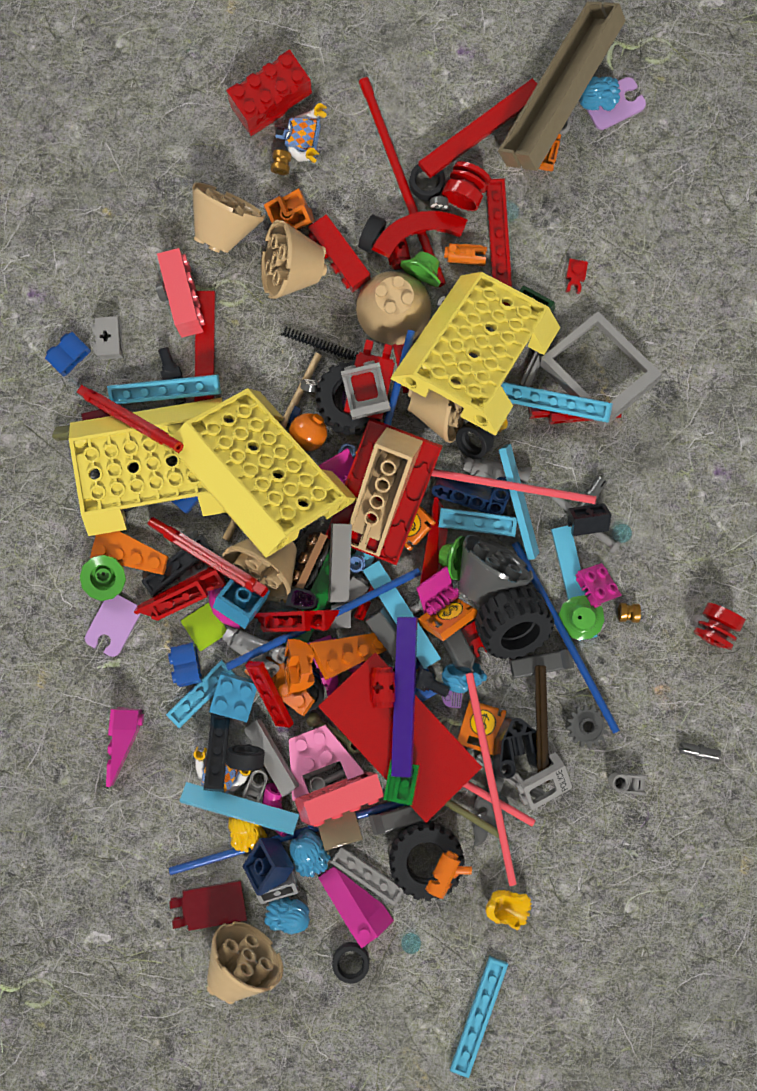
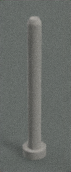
[551,497,621,553]

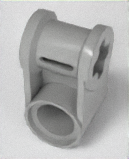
[241,767,269,803]
[608,772,647,795]

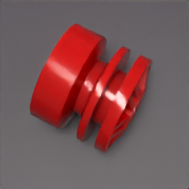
[442,161,491,211]
[694,602,746,650]

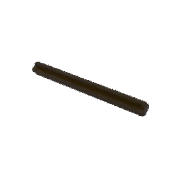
[534,665,549,784]

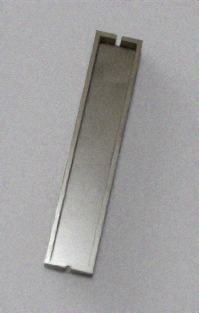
[498,1,626,171]

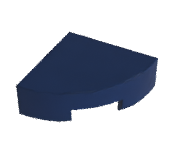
[287,406,302,427]

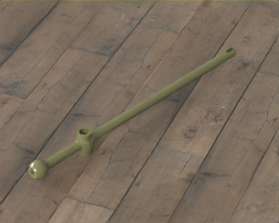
[306,712,509,839]

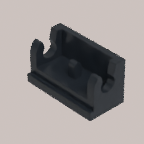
[568,503,612,536]

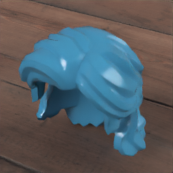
[579,76,621,111]
[442,663,487,693]
[290,829,331,877]
[265,897,310,935]

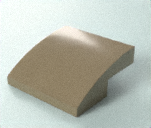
[318,811,363,851]

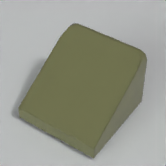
[52,425,70,441]

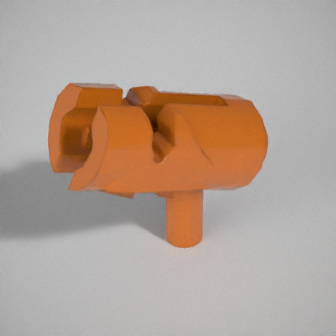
[444,243,487,266]
[426,851,472,899]

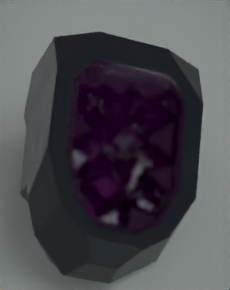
[286,586,318,611]

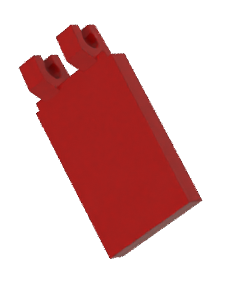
[344,339,395,420]

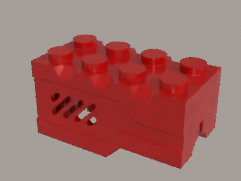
[226,49,312,136]

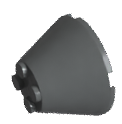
[458,535,533,609]

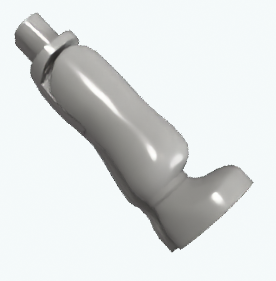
[463,457,532,484]
[222,627,286,678]

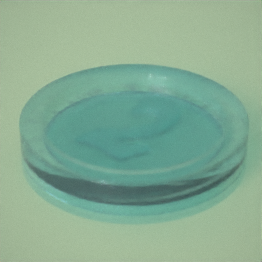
[507,202,519,221]
[612,524,632,543]
[401,933,421,954]

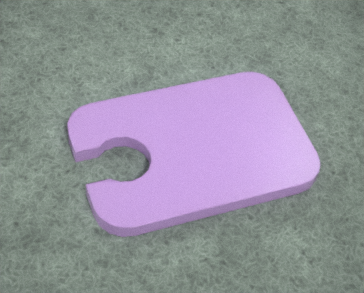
[586,77,646,130]
[85,595,141,657]

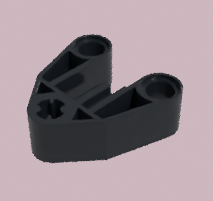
[492,717,551,779]

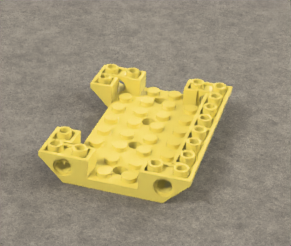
[391,272,560,436]
[173,388,357,558]
[69,397,227,536]

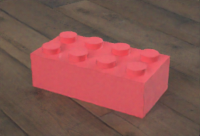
[157,248,205,338]
[294,771,384,827]

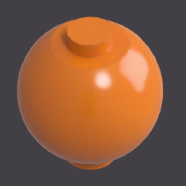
[289,413,327,452]

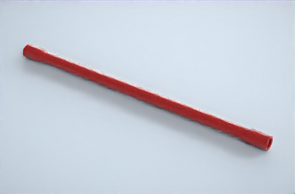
[358,77,446,288]

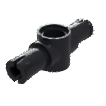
[158,347,186,405]
[393,666,451,698]

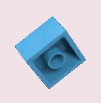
[212,579,270,629]
[209,671,257,722]

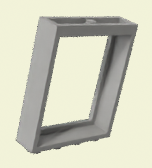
[540,312,662,429]

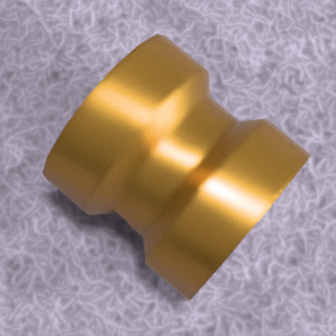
[271,150,292,175]
[618,603,641,623]

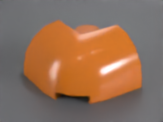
[264,188,314,230]
[284,639,315,693]

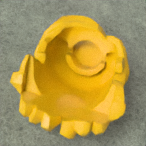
[228,817,267,852]
[485,890,532,930]

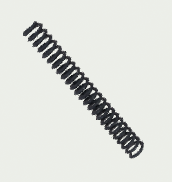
[281,326,358,360]

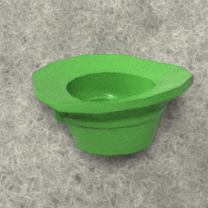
[400,252,441,287]
[439,536,466,581]
[80,555,126,601]
[559,595,604,640]

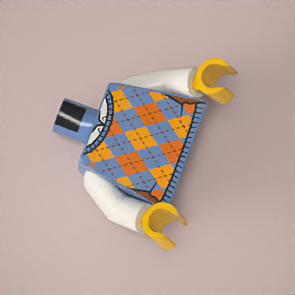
[276,103,327,163]
[194,746,251,794]

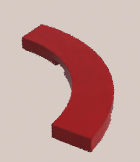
[372,211,468,258]

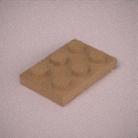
[292,532,327,589]

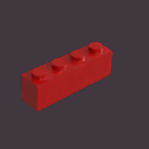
[308,214,371,293]

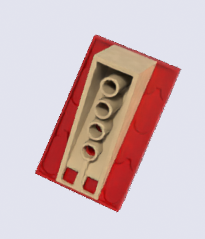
[326,418,443,565]

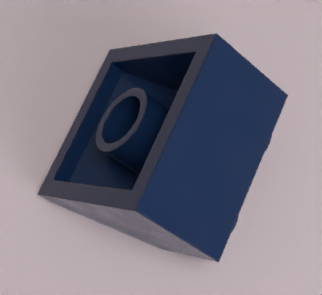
[242,838,295,896]

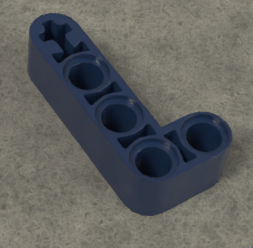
[432,477,510,515]

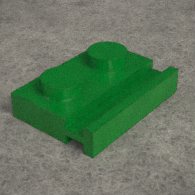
[383,760,420,806]

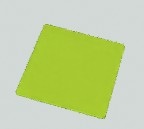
[181,603,227,651]

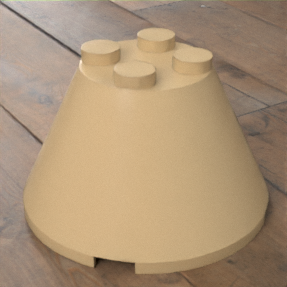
[192,182,265,253]
[261,220,327,299]
[356,271,431,345]
[408,379,465,443]
[222,538,297,602]
[207,922,283,1004]

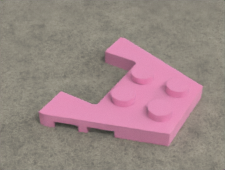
[289,724,364,801]

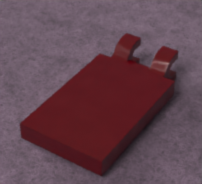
[169,880,247,931]

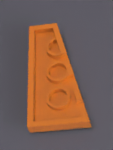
[90,531,169,575]
[308,633,387,680]
[244,640,315,716]

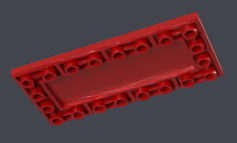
[318,652,482,823]

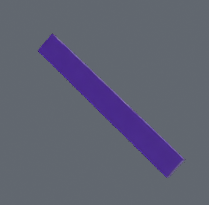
[391,617,418,777]

